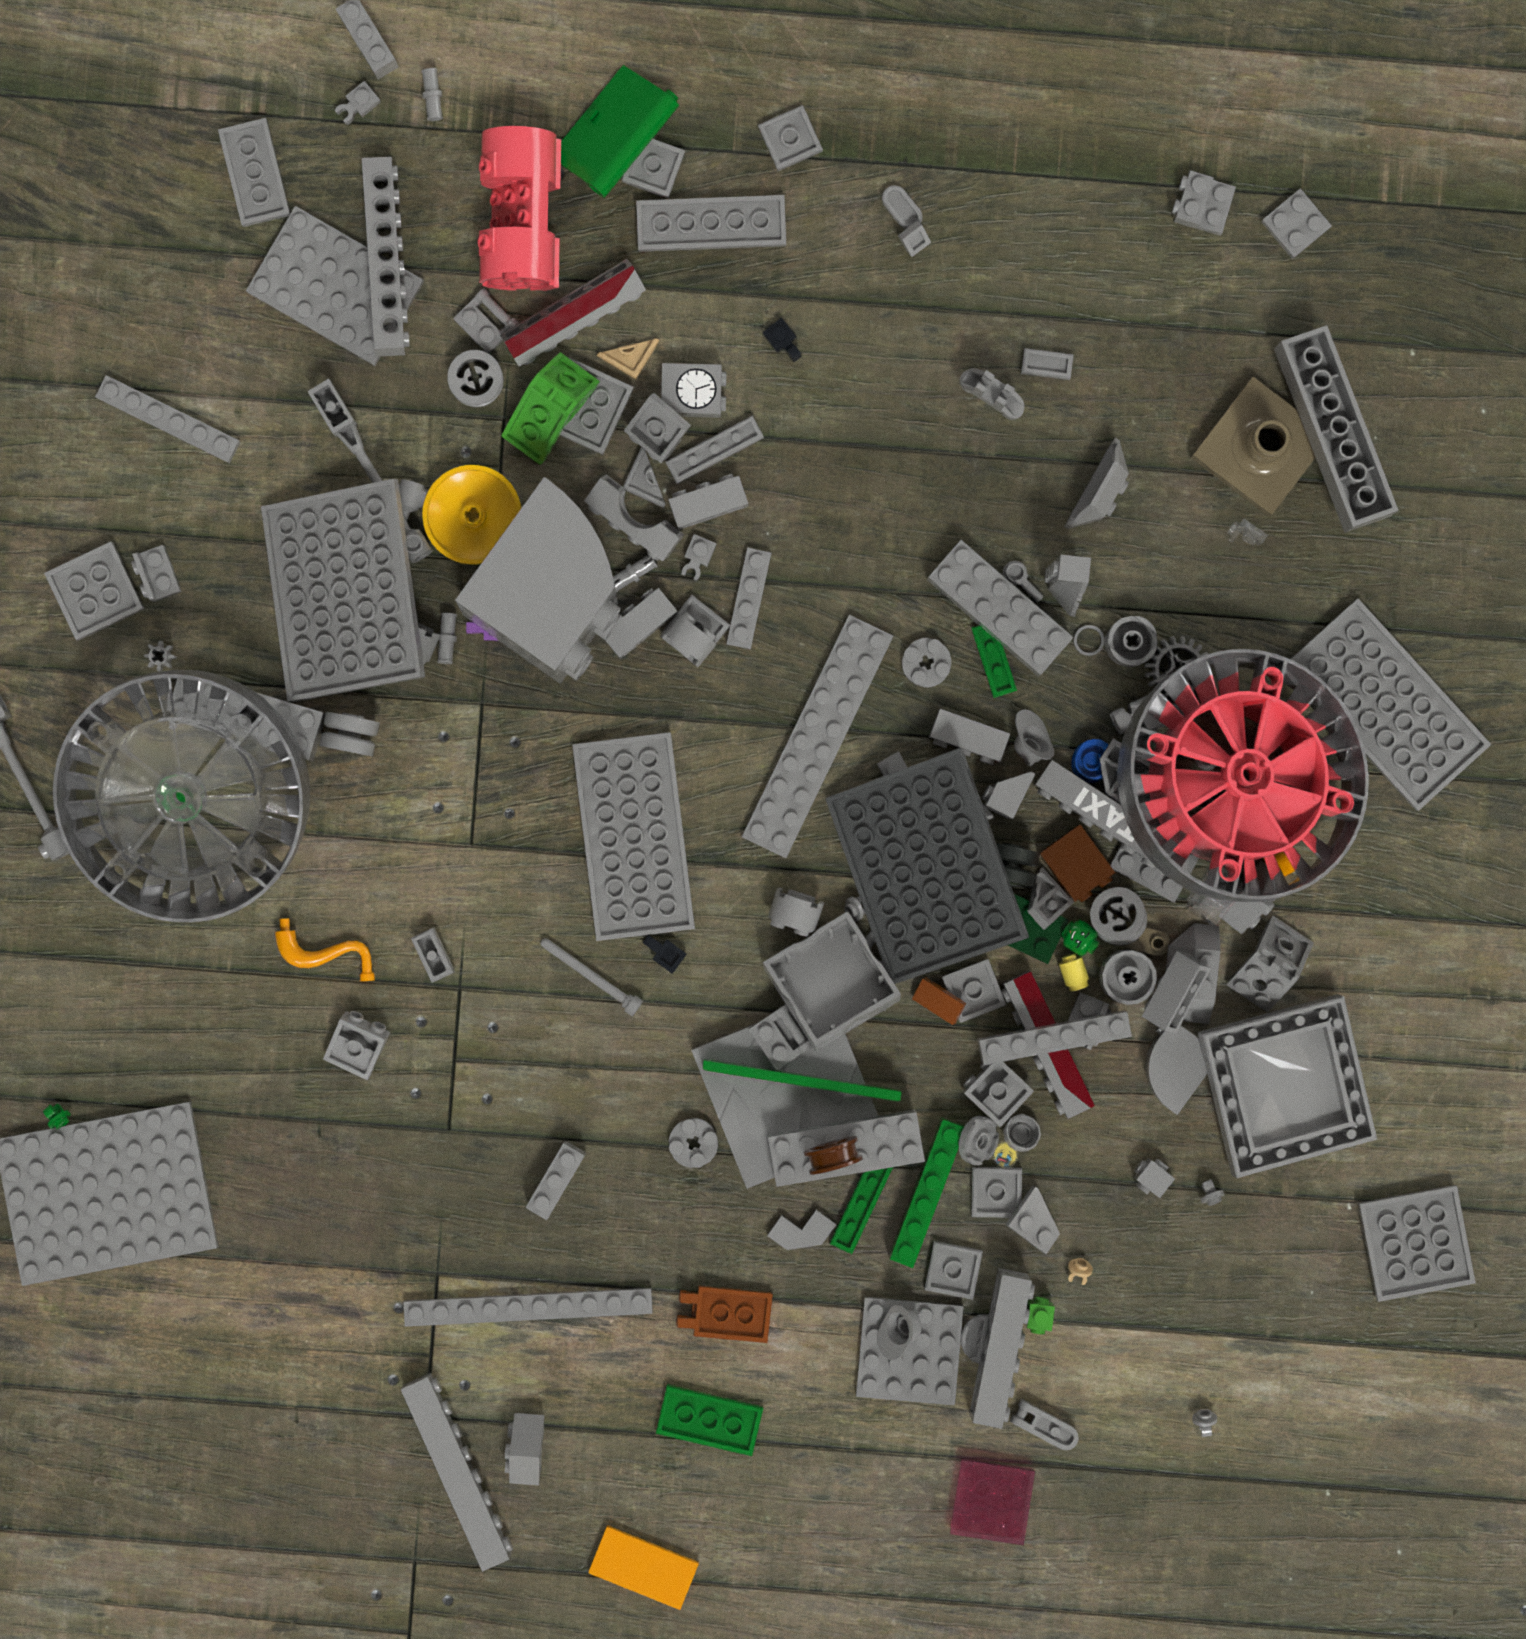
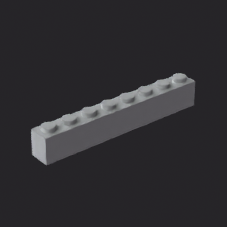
[401,1373,513,1572]

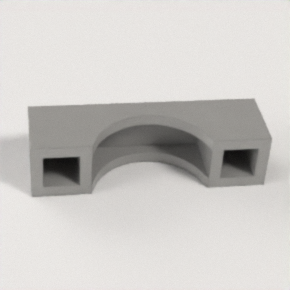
[584,474,685,562]

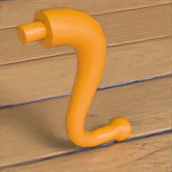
[275,918,375,981]

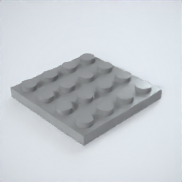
[1358,1185,1476,1302]
[856,1296,964,1405]

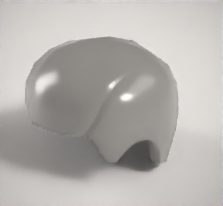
[1003,1114,1041,1152]

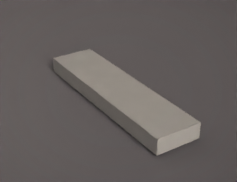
[666,415,764,484]

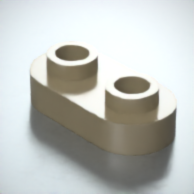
[1122,924,1170,956]

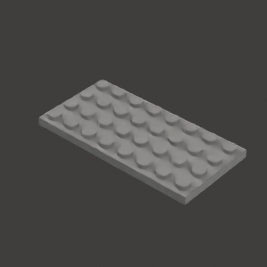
[1291,598,1491,811]
[572,732,695,941]

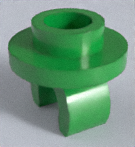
[43,1104,71,1129]

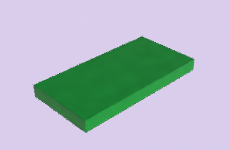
[656,1384,763,1456]

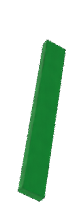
[703,1059,902,1101]

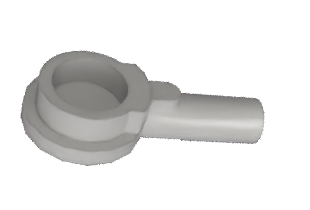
[1002,561,1044,603]

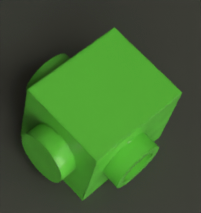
[1025,1297,1055,1334]

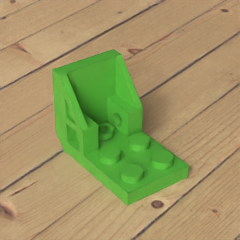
[501,352,600,465]

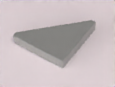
[623,447,665,508]

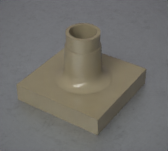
[1190,377,1316,517]

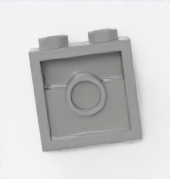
[1172,171,1236,236]
[624,393,691,463]
[323,1011,390,1081]
[962,1062,1034,1127]

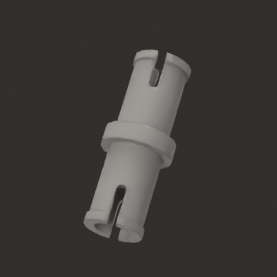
[421,68,443,121]
[613,555,658,593]
[437,613,457,664]

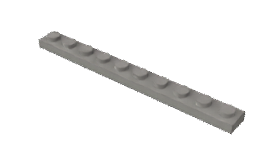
[403,1288,653,1327]

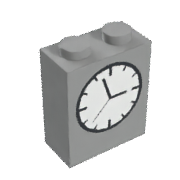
[661,363,727,418]

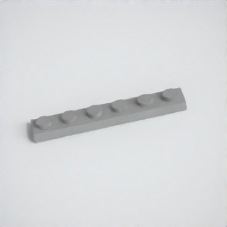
[95,375,241,464]

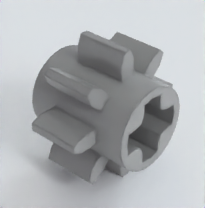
[144,641,177,672]

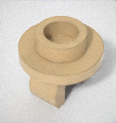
[1068,1258,1093,1285]

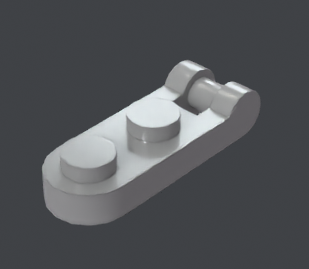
[1010,1399,1079,1450]

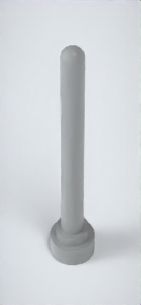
[540,938,643,1017]

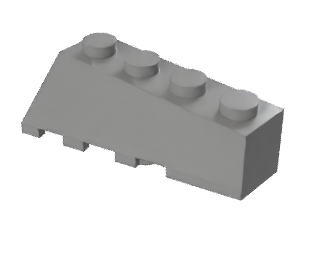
[1044,555,1091,617]

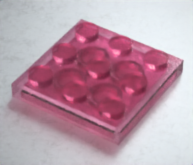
[949,1458,1035,1546]

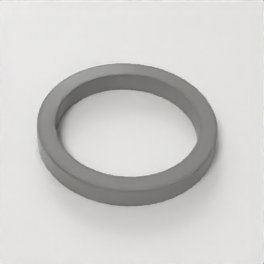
[1073,625,1105,656]

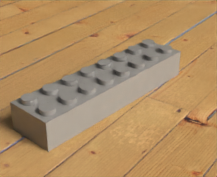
[1274,325,1399,533]

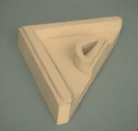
[597,338,660,380]

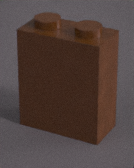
[1039,824,1115,902]

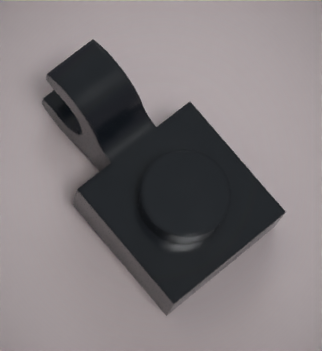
[762,318,802,362]
[642,935,687,974]

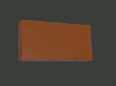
[912,977,966,1025]

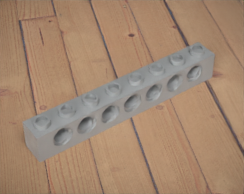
[362,157,410,357]

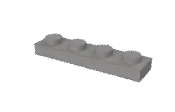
[727,547,771,650]

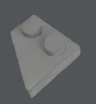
[1027,867,1074,930]
[1006,1186,1060,1254]

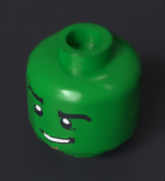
[1061,920,1100,957]

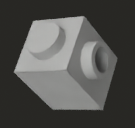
[1134,1158,1175,1198]

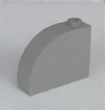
[1145,1025,1207,1115]

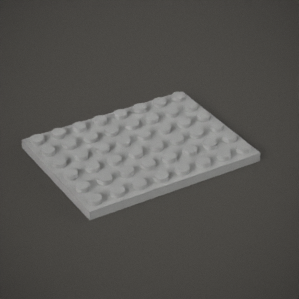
[261,478,425,702]
[0,1101,219,1286]

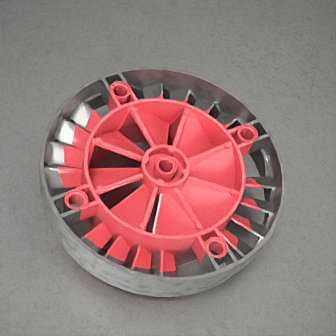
[1117,649,1369,902]

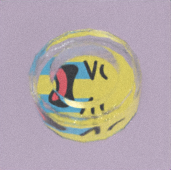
[993,1142,1018,1168]

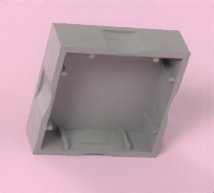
[763,911,901,1052]

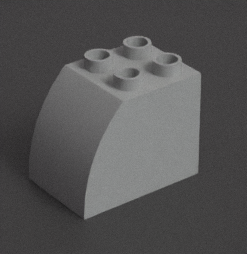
[455,477,622,684]

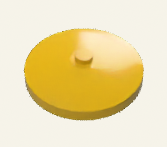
[422,465,522,565]

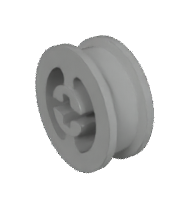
[448,350,504,407]
[1090,887,1147,946]

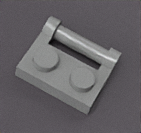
[453,288,519,354]
[749,1004,812,1071]

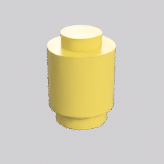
[1059,953,1089,992]

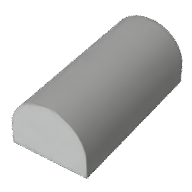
[411,927,455,983]

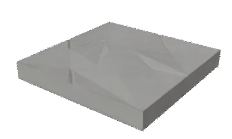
[1198,994,1377,1178]
[691,1011,878,1189]

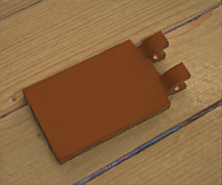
[676,1285,773,1343]

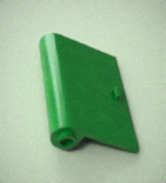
[561,65,679,198]

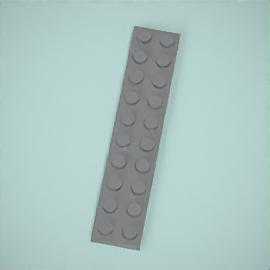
[742,615,893,858]

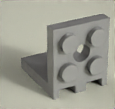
[1227,916,1314,1012]

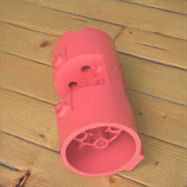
[478,126,561,291]

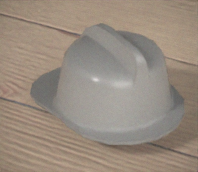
[1014,709,1054,766]
[877,1305,922,1360]

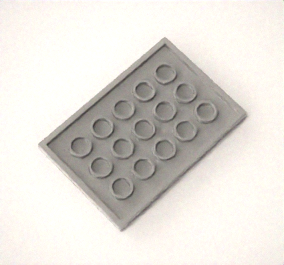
[246,206,424,366]

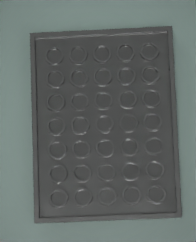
[825,748,1029,984]

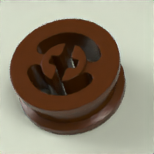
[803,1136,863,1175]

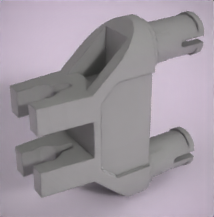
[959,368,1024,420]

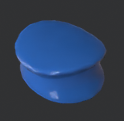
[1071,739,1108,783]

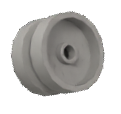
[319,712,380,757]
[1098,949,1157,1005]

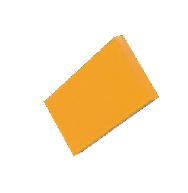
[588,1525,699,1610]

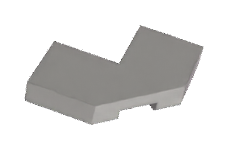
[767,1209,836,1250]

